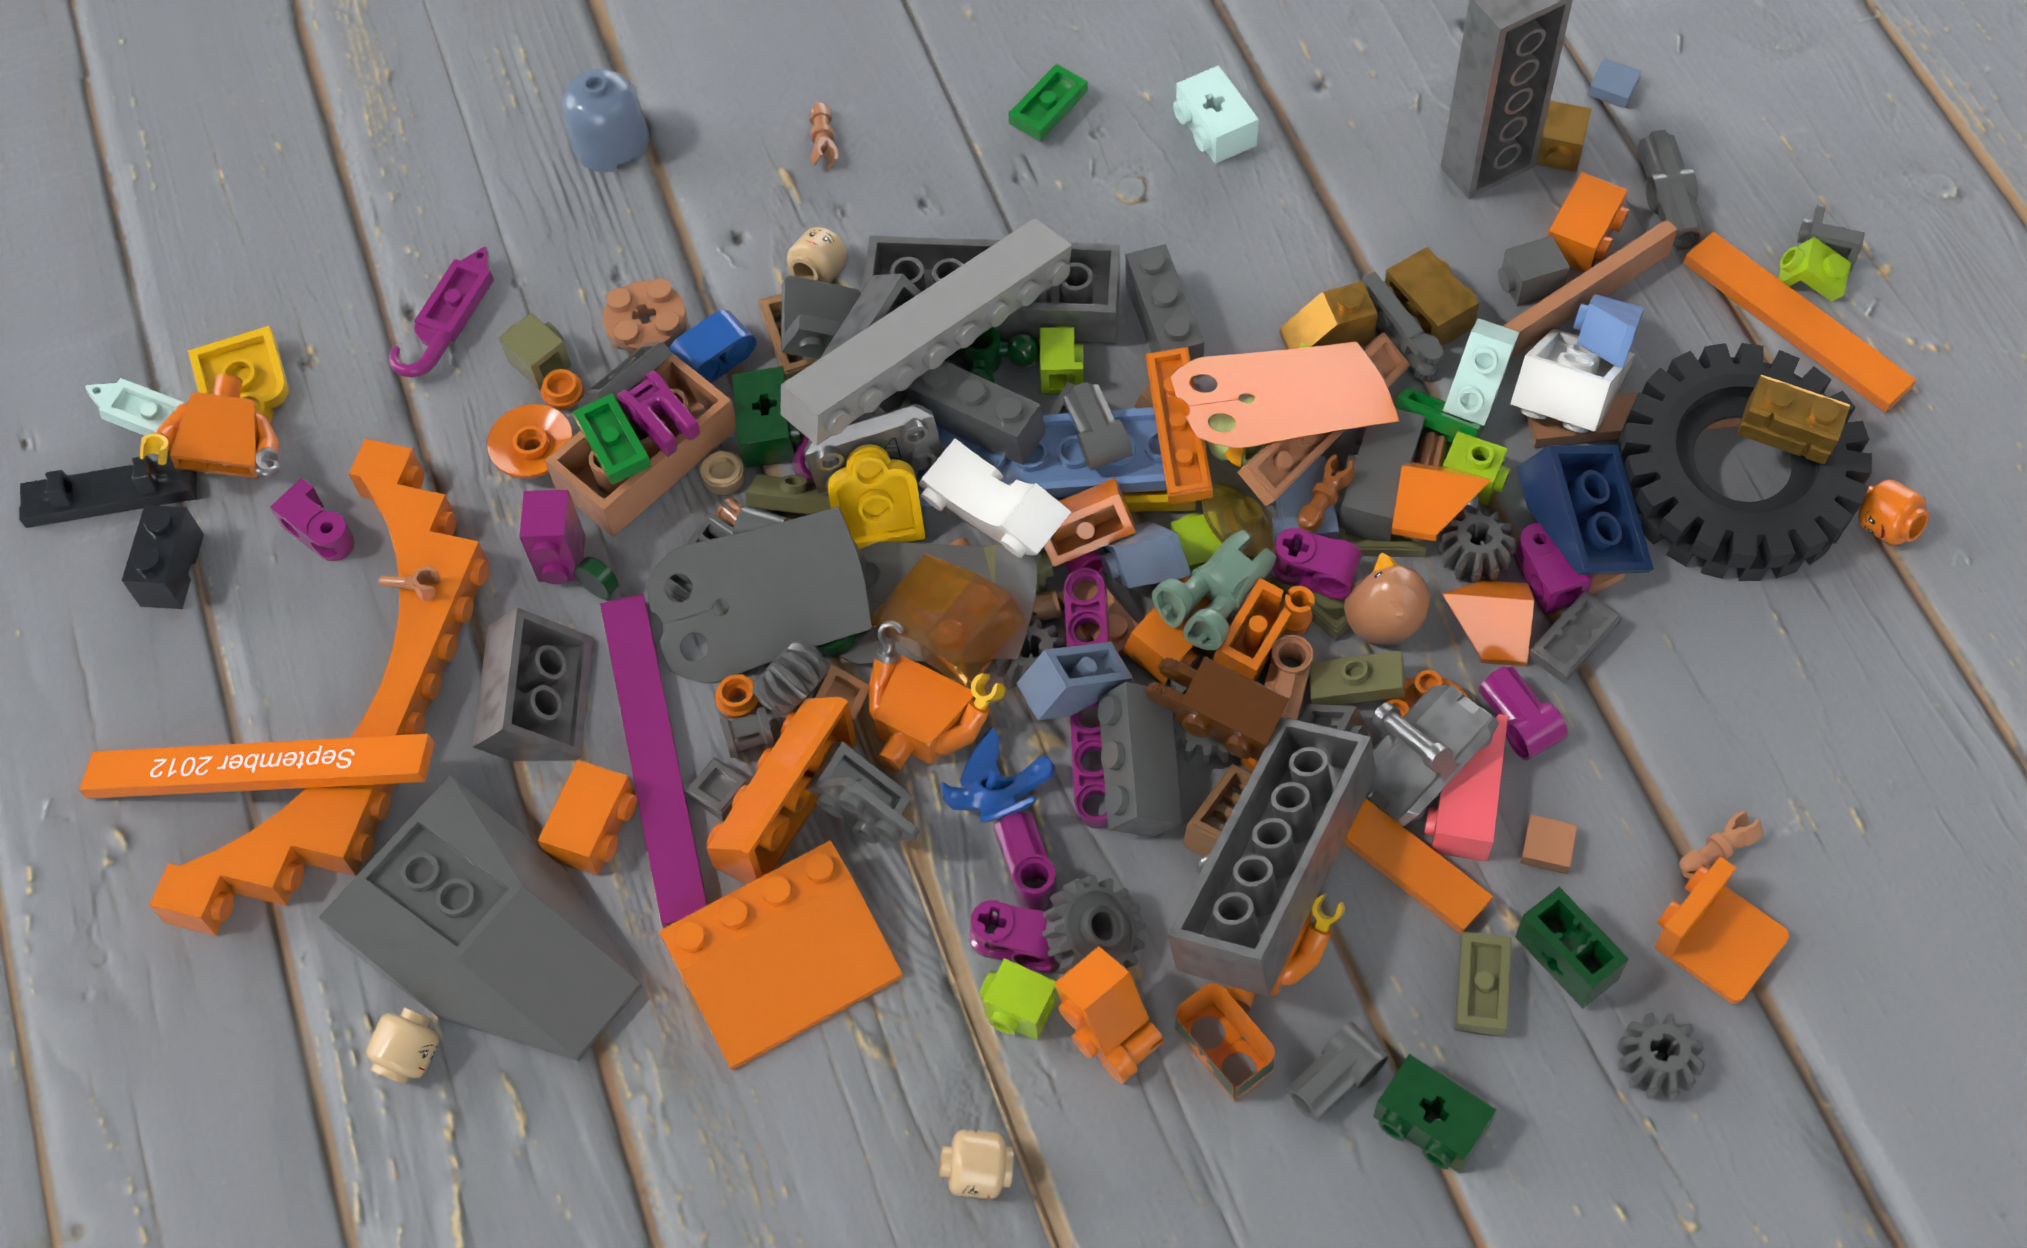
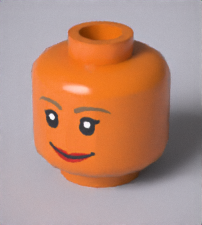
[1858,479,1930,546]

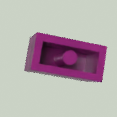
[519,489,585,585]

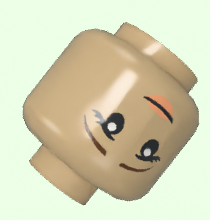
[787,227,848,283]
[365,1007,440,1084]
[939,1130,1014,1199]

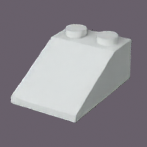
[1511,328,1635,433]

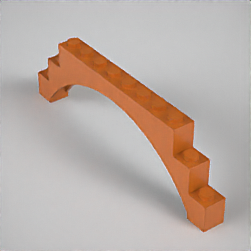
[149,439,490,936]

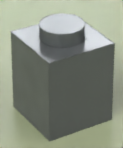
[1498,236,1570,306]

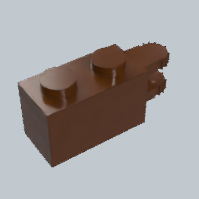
[1145,657,1290,761]

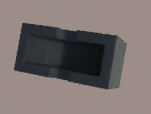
[121,505,204,609]

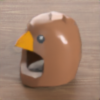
[1344,553,1431,646]

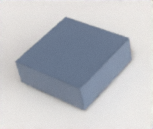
[1588,58,1642,108]

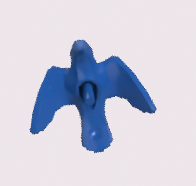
[941,727,1055,823]

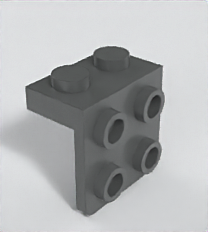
[781,276,862,359]
[806,741,920,844]

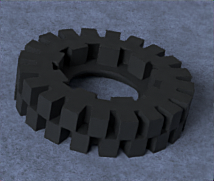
[1617,343,1872,581]

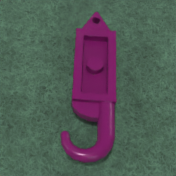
[389,247,494,378]

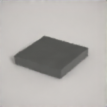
[584,342,673,403]

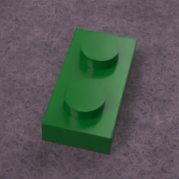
[1008,64,1088,142]
[1394,387,1486,443]
[572,393,651,485]

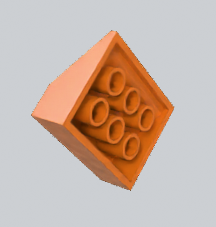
[659,840,903,1071]

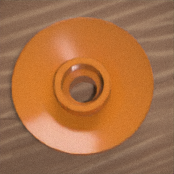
[487,404,573,479]

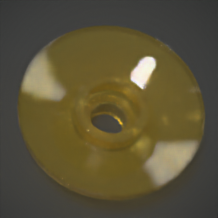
[1202,483,1273,560]

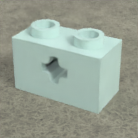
[1173,65,1259,164]
[1443,318,1520,426]

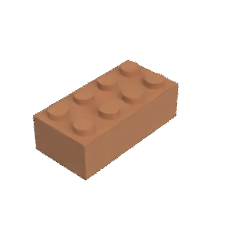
[545,354,736,537]

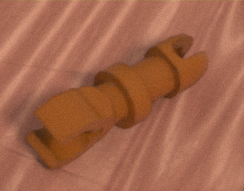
[1297,454,1355,533]

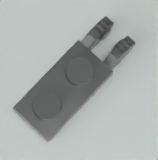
[1362,272,1444,382]

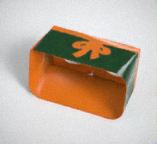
[1175,983,1275,1101]

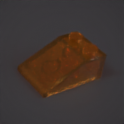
[870,554,1025,688]

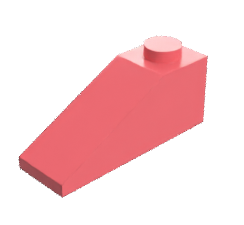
[1424,714,1508,862]

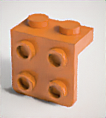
[1654,856,1789,1004]

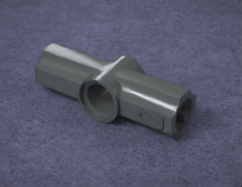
[1637,130,1707,251]

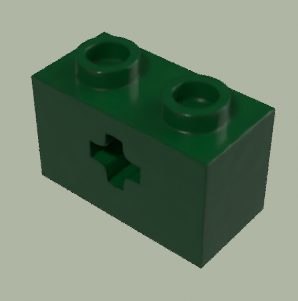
[732,366,802,468]
[1515,886,1629,1009]
[1373,1054,1497,1173]

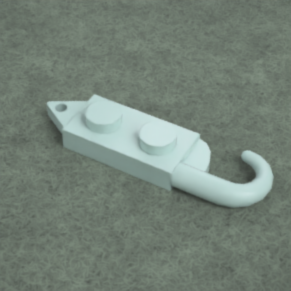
[85,378,185,435]

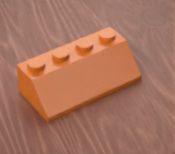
[706,697,857,884]

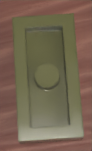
[1455,931,1512,1036]

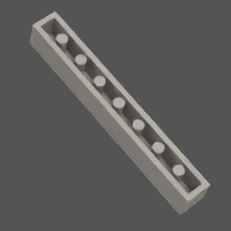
[781,218,1072,445]

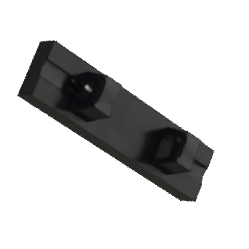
[19,455,197,528]

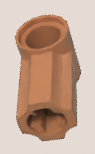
[1264,635,1313,728]

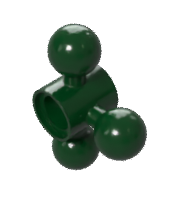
[944,327,1040,383]

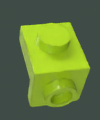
[1778,237,1851,302]

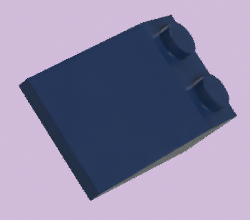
[1516,445,1654,575]

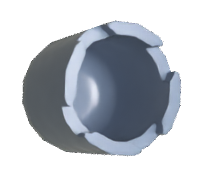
[562,69,650,172]

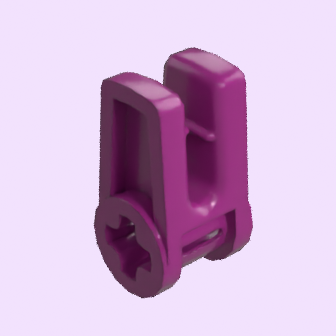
[616,370,700,457]

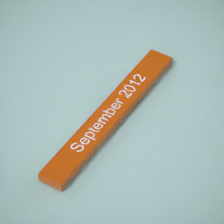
[79,734,435,798]

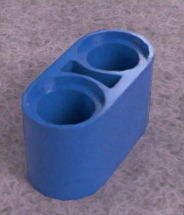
[669,309,756,383]

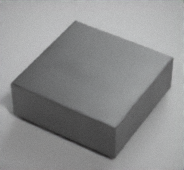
[685,757,750,822]

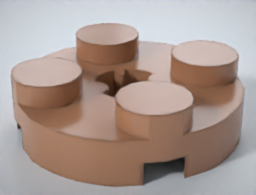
[603,278,688,355]

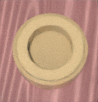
[700,451,745,495]

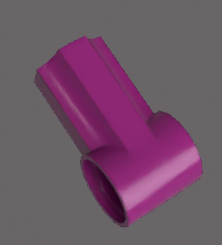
[1478,666,1568,760]
[993,811,1057,911]

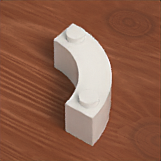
[918,438,1071,558]

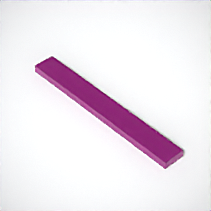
[600,593,708,929]

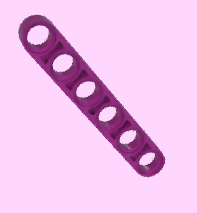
[1064,568,1110,829]

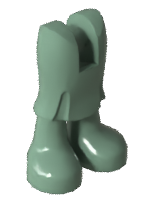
[1152,529,1276,650]

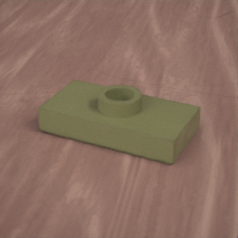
[746,474,831,515]
[1310,650,1405,705]

